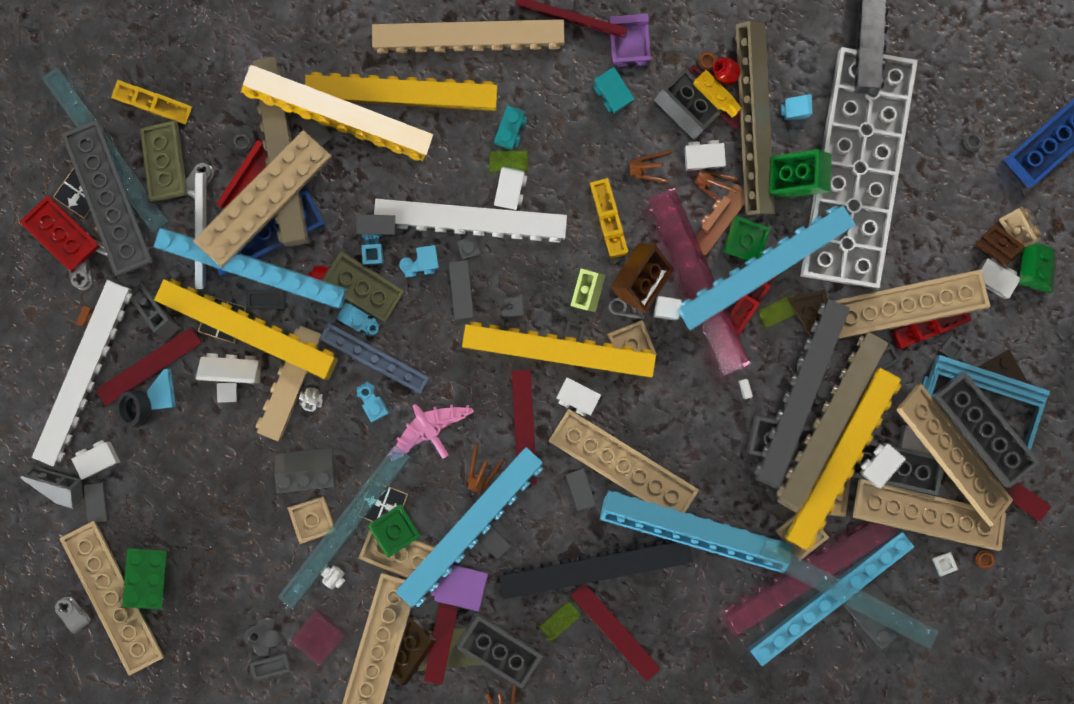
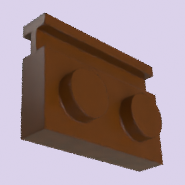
[976,224,1025,268]

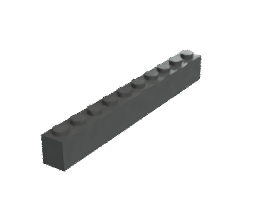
[754,299,850,488]

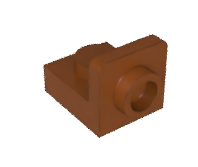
[76,306,94,327]

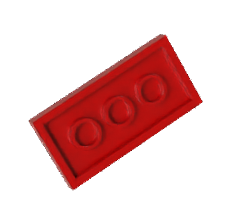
[19,195,100,273]

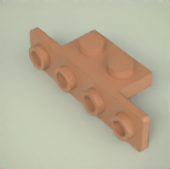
[691,184,745,256]

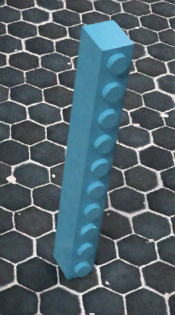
[677,206,855,330]
[154,228,348,308]
[395,447,543,608]
[600,491,792,573]
[748,530,914,666]

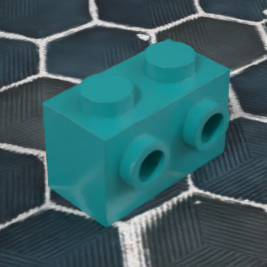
[593,67,635,114]
[494,105,527,151]

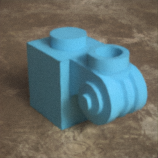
[362,234,384,266]
[399,245,439,278]
[336,302,380,336]
[356,381,390,422]

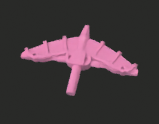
[389,404,474,462]

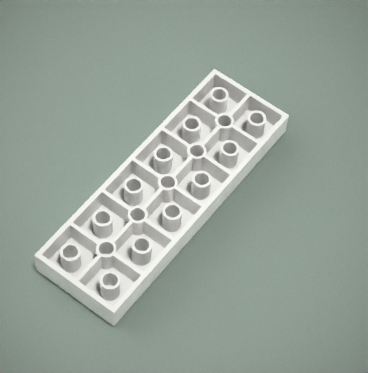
[800,47,918,289]

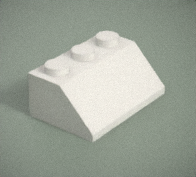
[196,353,261,383]

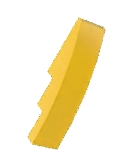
[111,80,192,125]
[590,178,629,260]

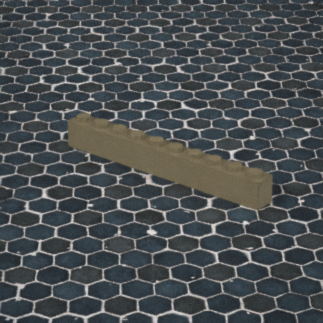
[736,21,775,216]
[253,56,309,248]
[776,332,888,513]

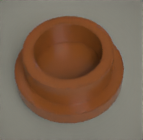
[698,52,717,71]
[975,550,995,569]

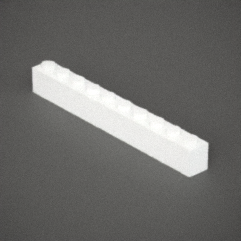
[374,199,567,243]
[32,280,133,466]

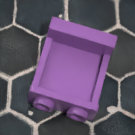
[609,14,652,68]
[432,565,489,611]

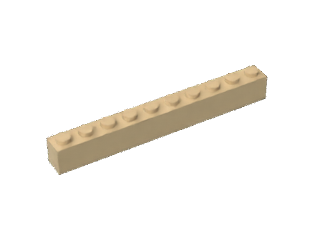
[372,19,564,54]

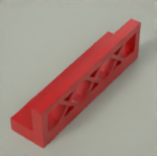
[216,140,268,209]

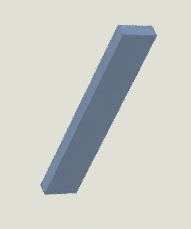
[319,323,430,394]

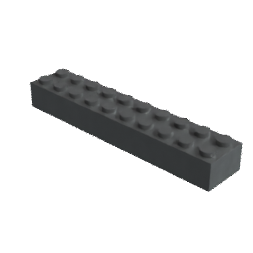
[746,415,944,496]

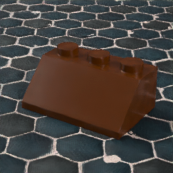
[610,243,674,313]

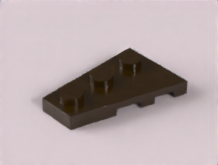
[787,290,838,346]
[977,349,1028,391]
[392,615,436,685]

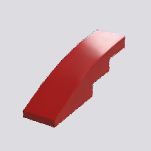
[723,275,777,334]
[891,312,972,350]

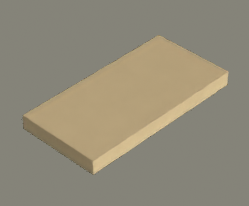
[358,530,435,578]

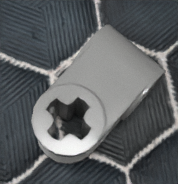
[186,163,214,199]
[69,258,92,290]
[608,298,644,319]
[55,596,91,634]

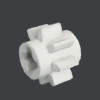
[299,387,323,411]
[321,565,346,590]

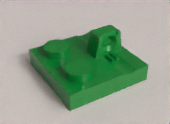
[723,216,771,261]
[367,504,421,558]

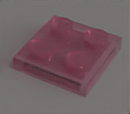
[291,611,345,666]

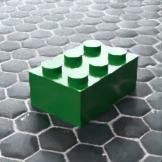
[769,149,832,198]
[122,548,167,609]

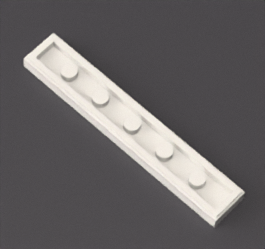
[195,172,206,289]

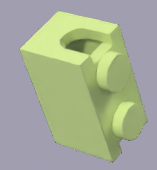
[571,269,606,312]

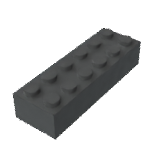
[932,372,1040,488]

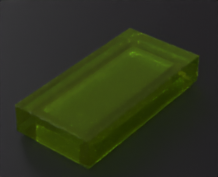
[490,151,528,171]
[758,295,796,328]
[540,600,581,641]

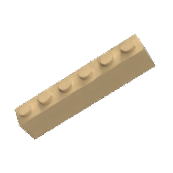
[256,326,321,441]

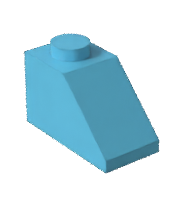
[780,94,813,121]
[147,369,176,410]

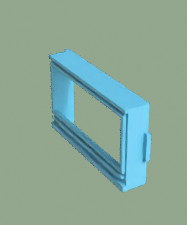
[922,355,1050,451]

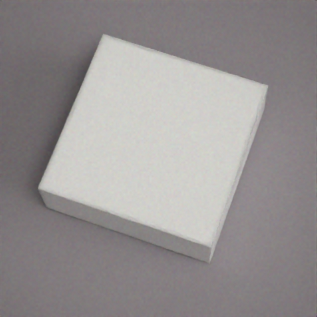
[739,379,753,399]
[217,383,238,403]
[932,551,958,577]

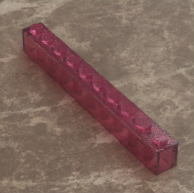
[649,188,750,375]
[721,521,899,637]

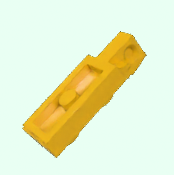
[693,70,742,118]

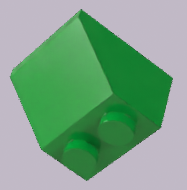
[1019,243,1057,294]

